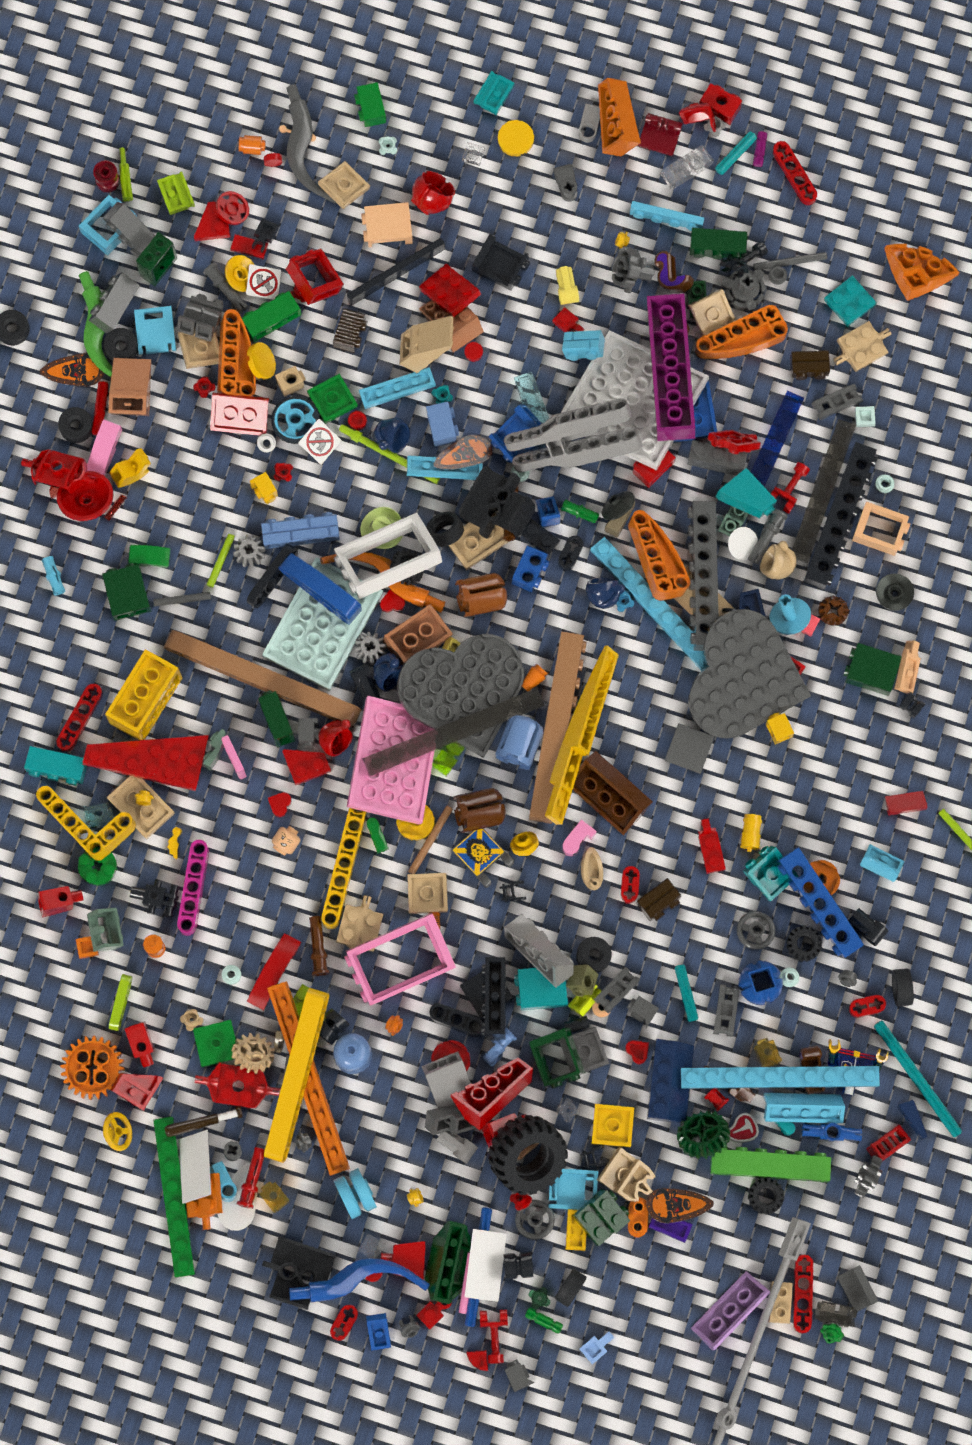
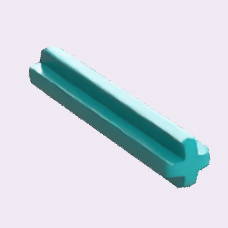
[715,131,757,175]
[675,964,699,1022]

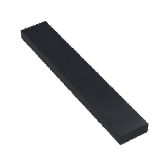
[347,238,445,306]

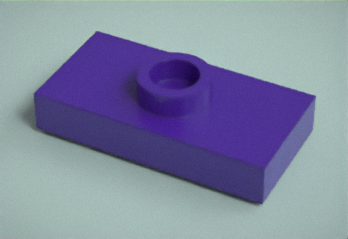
[648,1218,693,1243]

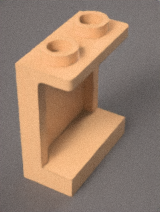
[361,202,413,248]

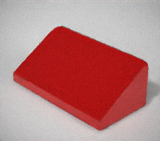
[885,791,928,816]

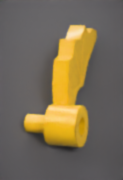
[167,827,182,860]

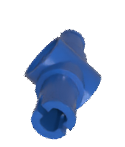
[802,1123,862,1142]

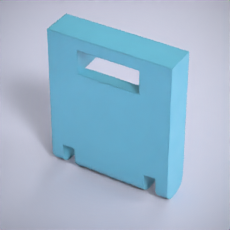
[134,306,176,355]
[549,1169,598,1210]

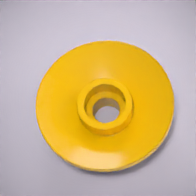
[225,255,255,292]

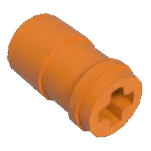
[143,934,166,958]

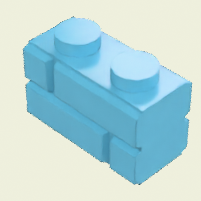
[562,330,605,361]

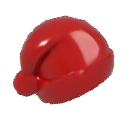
[318,719,353,757]

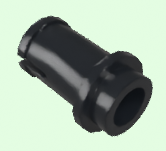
[564,1016,590,1032]

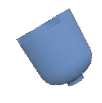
[333,1033,372,1074]

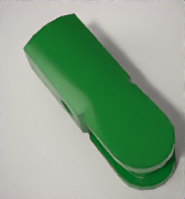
[367,818,389,854]

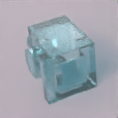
[83,803,114,828]

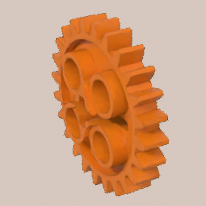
[60,1035,125,1100]

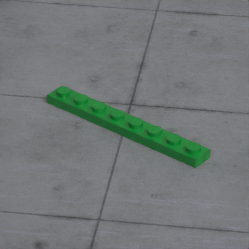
[153,1117,195,1278]

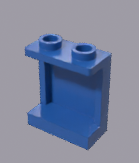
[489,405,542,463]

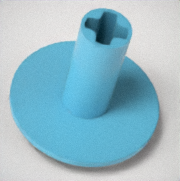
[769,594,811,635]

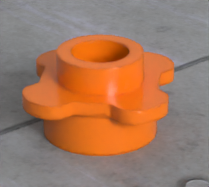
[385,1015,403,1036]

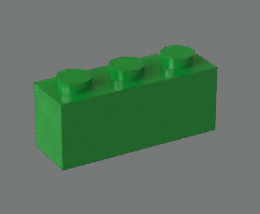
[242,291,302,343]

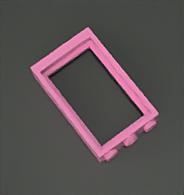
[344,913,456,1006]

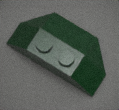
[425,1221,472,1304]

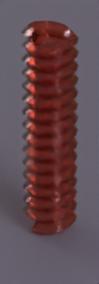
[105,495,127,521]

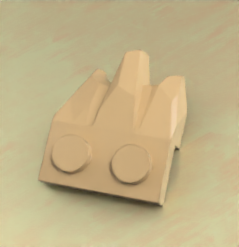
[597,1147,656,1201]

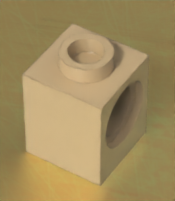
[275,366,306,397]

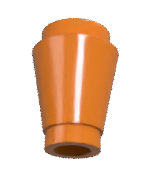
[522,664,548,692]

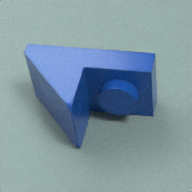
[366,1313,391,1351]

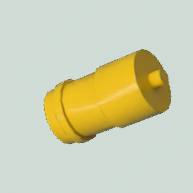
[740,814,762,852]

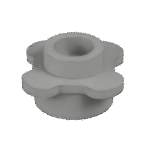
[704,116,726,137]

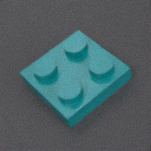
[824,275,877,327]

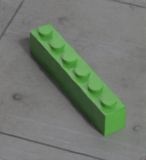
[710,1146,831,1183]

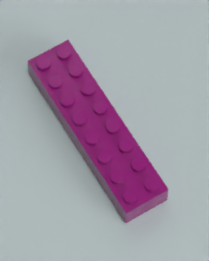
[647,293,695,441]

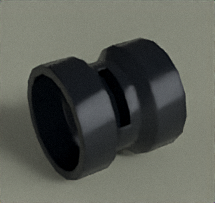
[899,692,926,719]

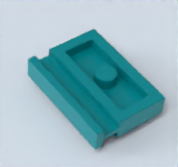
[474,71,515,115]

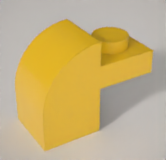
[109,448,151,488]

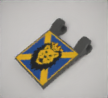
[451,828,514,888]

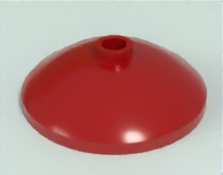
[57,471,114,521]

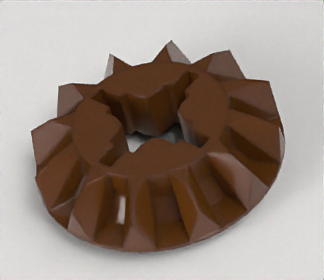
[818,595,849,626]

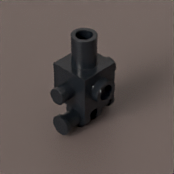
[130,879,180,917]

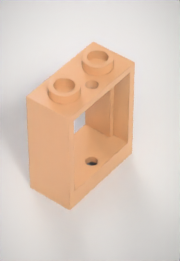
[852,501,910,556]

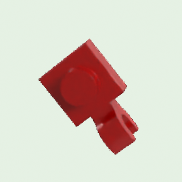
[552,307,585,332]

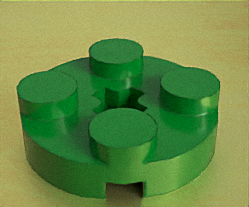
[78,847,117,886]

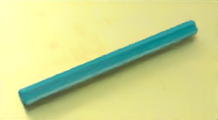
[874,1020,962,1137]

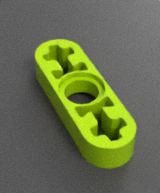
[109,974,133,1031]

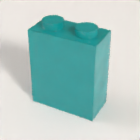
[514,968,568,1011]

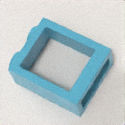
[79,195,136,256]

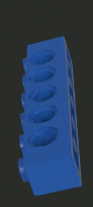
[777,847,864,958]

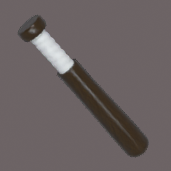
[164,1106,243,1137]

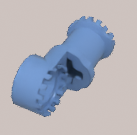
[483,1028,517,1067]

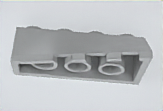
[504,914,574,988]

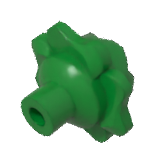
[820,1323,844,1344]

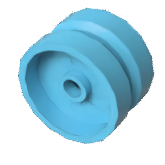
[333,1168,377,1219]

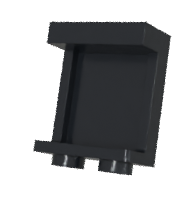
[472,234,530,291]

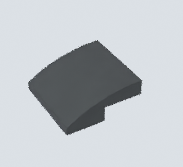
[665,723,714,774]

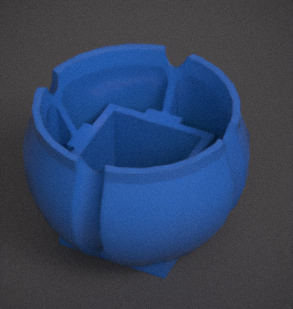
[738,960,783,1005]

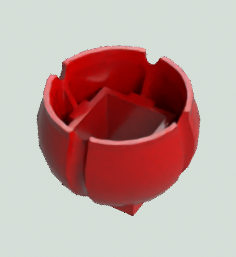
[411,171,455,215]

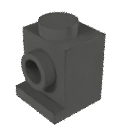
[298,718,319,748]

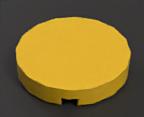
[498,120,534,157]
[247,342,276,380]
[396,805,435,841]

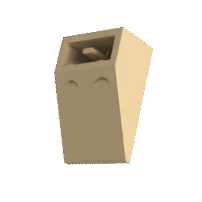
[399,316,454,373]

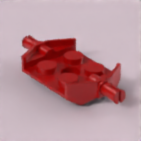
[21,449,98,494]
[194,1062,281,1109]

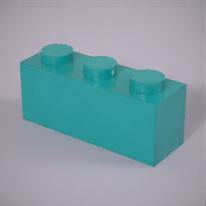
[24,746,87,786]

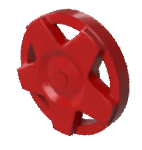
[216,191,249,225]

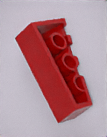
[451,1057,533,1130]

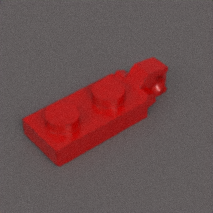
[698,818,726,874]

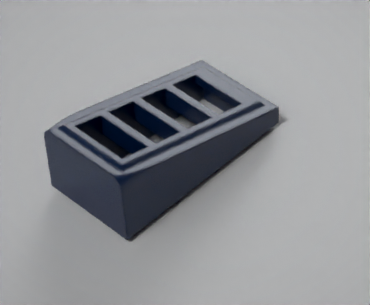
[897,1100,928,1140]

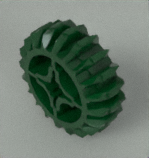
[677,1110,730,1160]

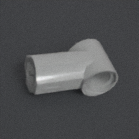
[436,1131,478,1164]

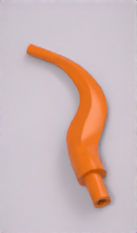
[320,552,446,613]

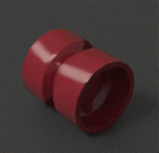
[93,160,120,193]

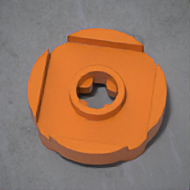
[803,860,840,899]

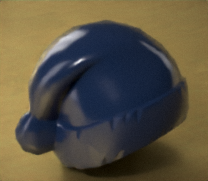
[373,418,410,453]
[585,578,625,609]
[374,653,403,692]

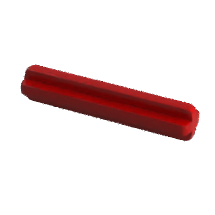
[92,381,109,436]

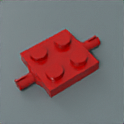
[707,430,761,454]

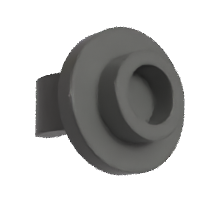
[399,1315,420,1338]

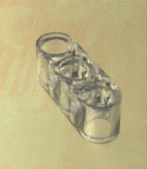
[660,146,714,190]

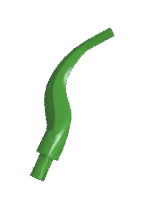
[79,271,113,377]

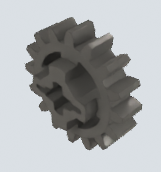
[854,1155,883,1198]

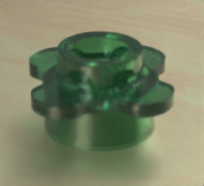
[528,1287,551,1310]

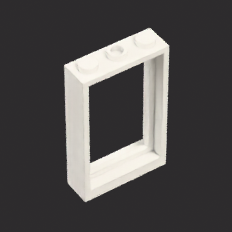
[334,513,442,599]

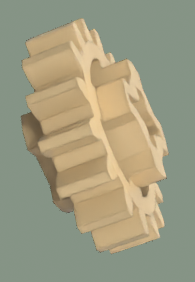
[232,1033,275,1074]

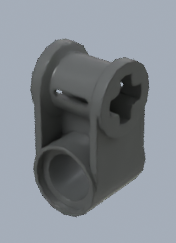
[553,164,577,202]

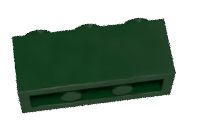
[689,228,748,259]

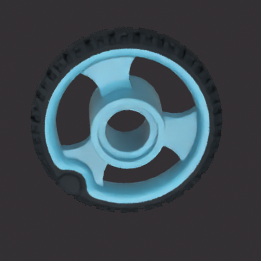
[271,396,320,444]

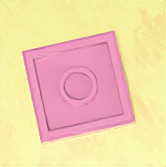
[221,735,247,779]

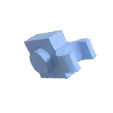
[580,1332,614,1364]

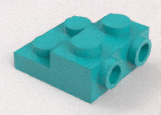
[743,846,799,901]

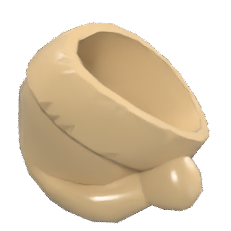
[760,541,796,580]

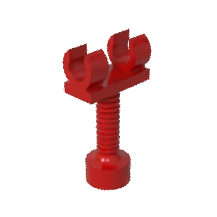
[770,462,810,514]
[480,1309,508,1364]

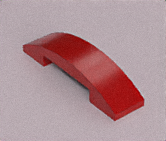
[247,933,302,1011]

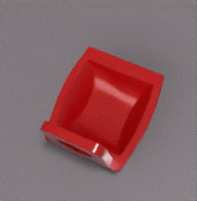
[679,103,716,132]

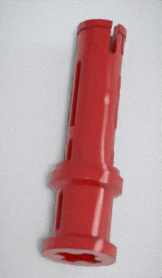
[236,1147,265,1209]

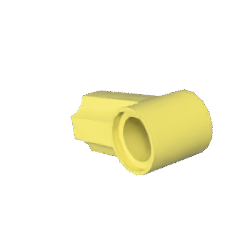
[556,266,579,305]

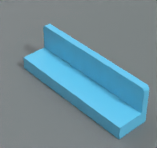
[763,1093,845,1123]

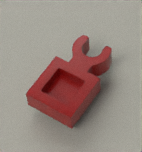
[416,1301,452,1330]

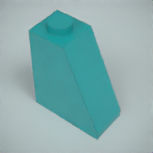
[716,468,777,519]

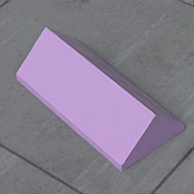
[691,1271,770,1351]

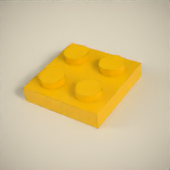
[591,1104,634,1148]

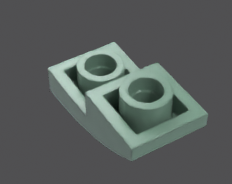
[718,506,748,537]
[203,729,227,771]

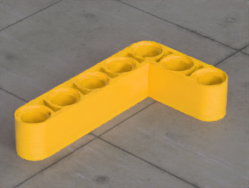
[36,786,136,861]

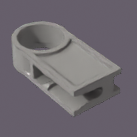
[578,104,600,143]

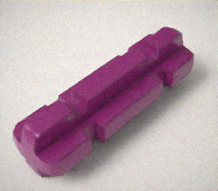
[753,131,768,167]

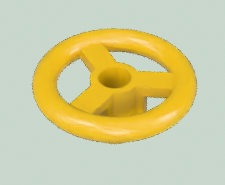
[103,1112,132,1151]

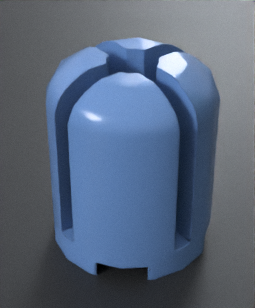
[495,715,544,770]

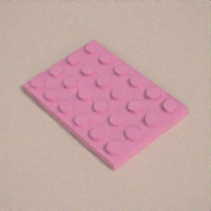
[347,696,438,824]

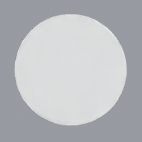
[728,527,758,560]

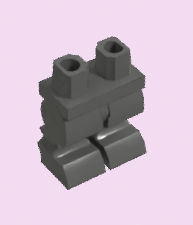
[177,293,224,342]

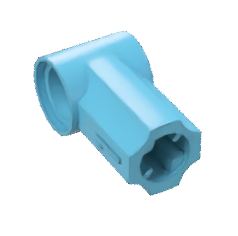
[210,1161,237,1202]

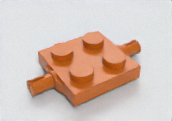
[186,1173,223,1230]

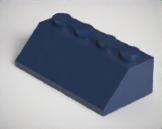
[647,1039,694,1124]

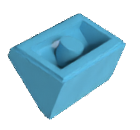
[860,844,905,882]

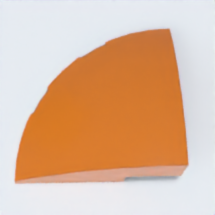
[884,244,959,301]

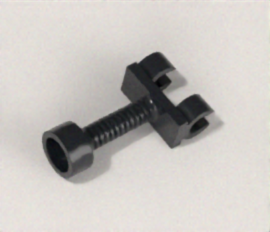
[719,242,768,278]

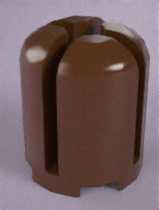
[453,788,506,833]

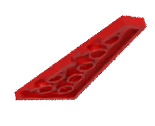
[82,735,209,791]

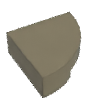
[274,1030,284,1053]

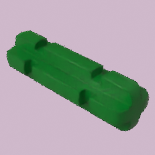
[525,1308,563,1334]

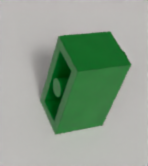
[354,82,386,127]

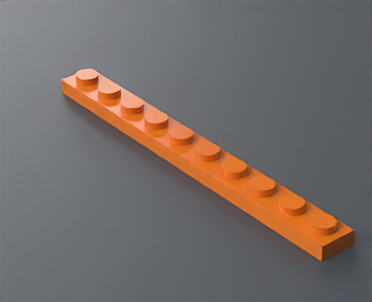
[267,981,350,1176]

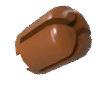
[455,573,508,617]

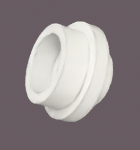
[257,433,276,452]

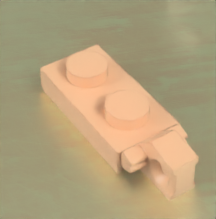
[894,640,921,695]

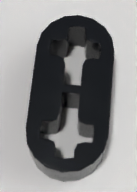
[558,536,583,571]

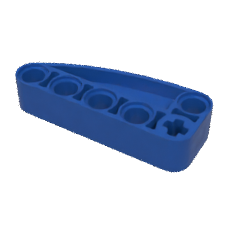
[278,553,362,625]

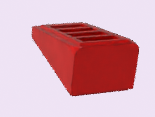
[866,1124,911,1162]

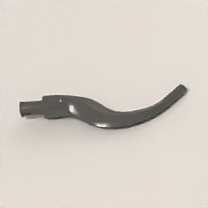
[286,84,336,204]

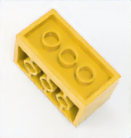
[105,649,183,741]

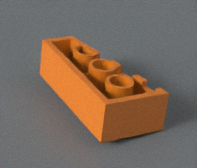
[598,78,641,157]

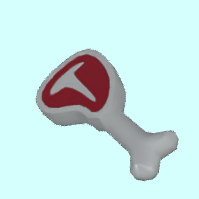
[729,1113,759,1143]

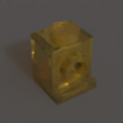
[754,1038,782,1067]
[260,1182,291,1214]

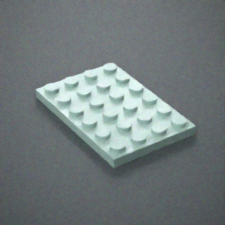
[262,557,383,691]

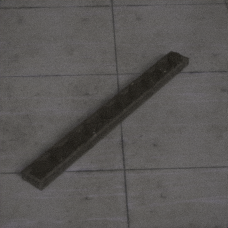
[362,688,545,776]

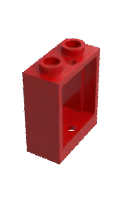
[286,248,344,305]

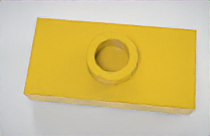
[565,1209,587,1251]

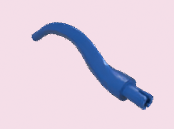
[289,1258,430,1302]

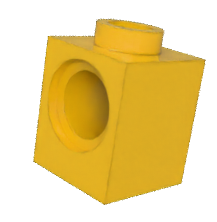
[765,713,794,745]

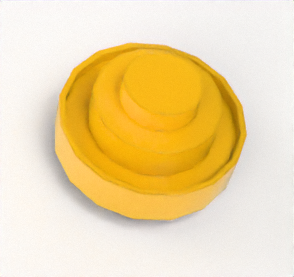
[510,831,539,856]

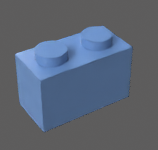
[426,402,459,447]

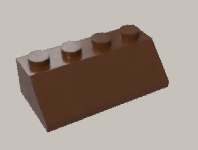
[573,751,653,836]

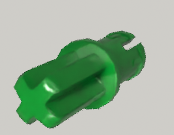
[561,499,599,523]

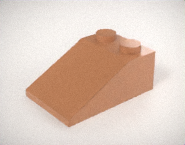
[383,604,453,665]

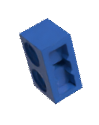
[512,546,550,593]

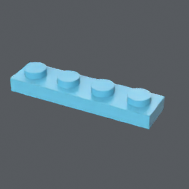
[630,201,704,231]
[359,367,436,409]
[407,456,483,480]

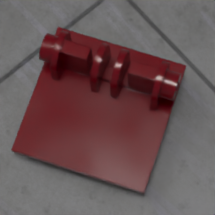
[638,113,683,156]

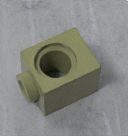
[566,965,599,997]

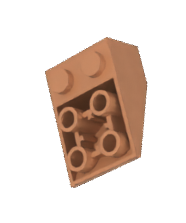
[419,300,484,352]
[108,358,151,416]

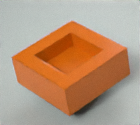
[76,936,99,959]

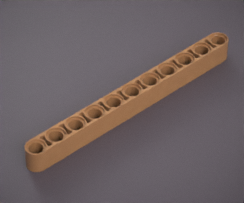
[163,630,361,728]

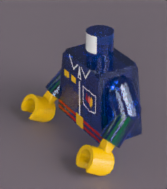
[827,1039,889,1096]

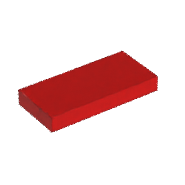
[230,234,268,259]

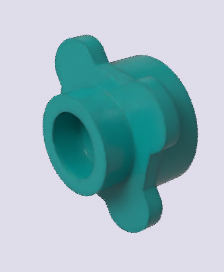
[432,385,453,404]

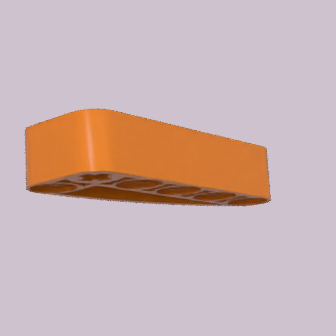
[695,305,788,359]
[217,309,256,397]
[628,510,690,601]

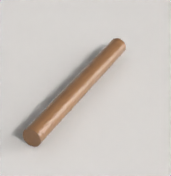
[408,806,453,874]

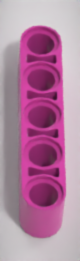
[177,840,209,936]

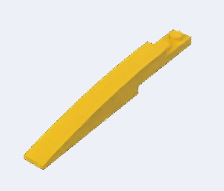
[545,645,619,825]

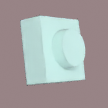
[855,406,875,427]

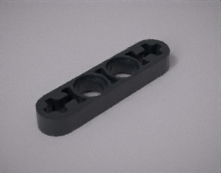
[247,544,298,608]

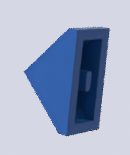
[535,496,560,528]

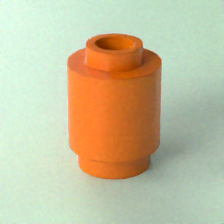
[239,135,266,155]

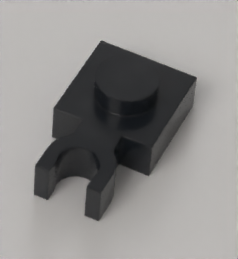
[252,219,279,253]

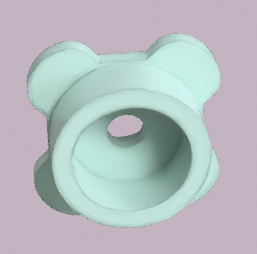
[379,136,397,155]

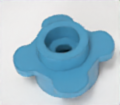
[616,590,634,612]

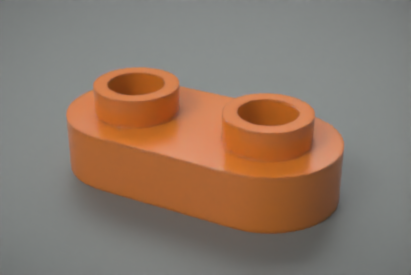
[627,1197,648,1238]

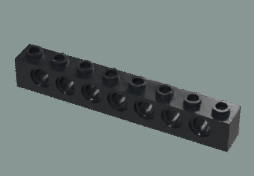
[803,442,878,590]

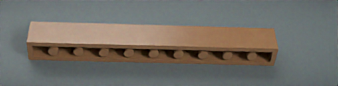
[529,631,587,824]

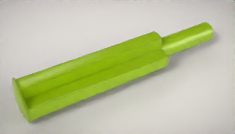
[119,147,133,202]

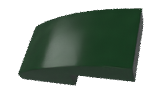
[687,281,707,319]

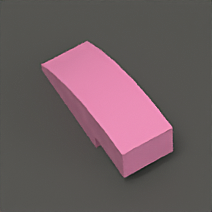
[87,420,122,476]

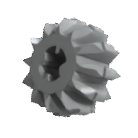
[233,535,266,568]
[354,632,387,665]

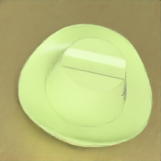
[360,507,402,549]

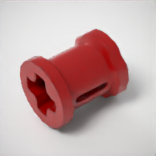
[704,1088,730,1112]

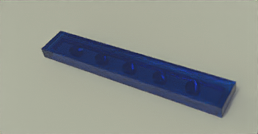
[751,390,804,487]

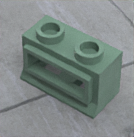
[87,908,124,952]

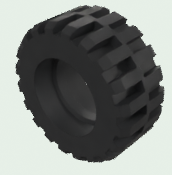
[488,1115,568,1195]

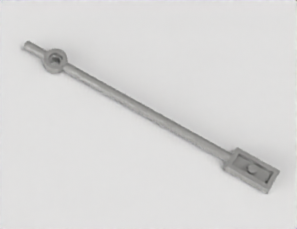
[712,1217,811,1445]

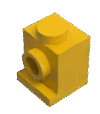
[249,472,278,504]

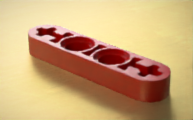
[773,141,817,205]
[57,684,103,752]
[793,1254,813,1334]

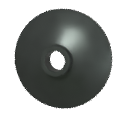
[601,491,635,520]
[876,574,914,611]

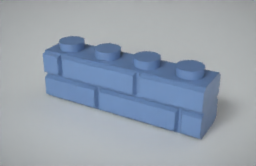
[261,512,340,549]

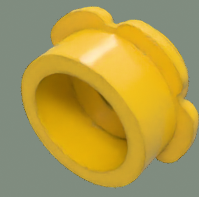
[615,231,630,249]
[134,790,154,806]
[407,1188,424,1207]

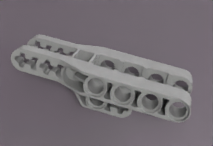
[504,398,643,472]

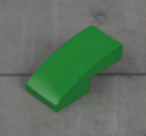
[128,545,170,568]

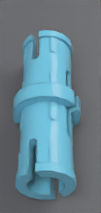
[41,556,65,596]

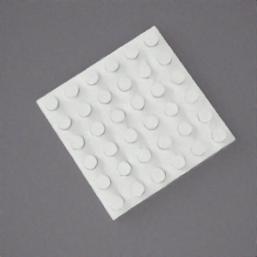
[561,330,709,470]

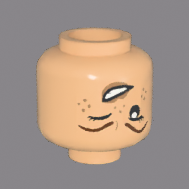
[272,826,300,856]

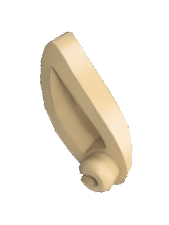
[581,847,603,890]

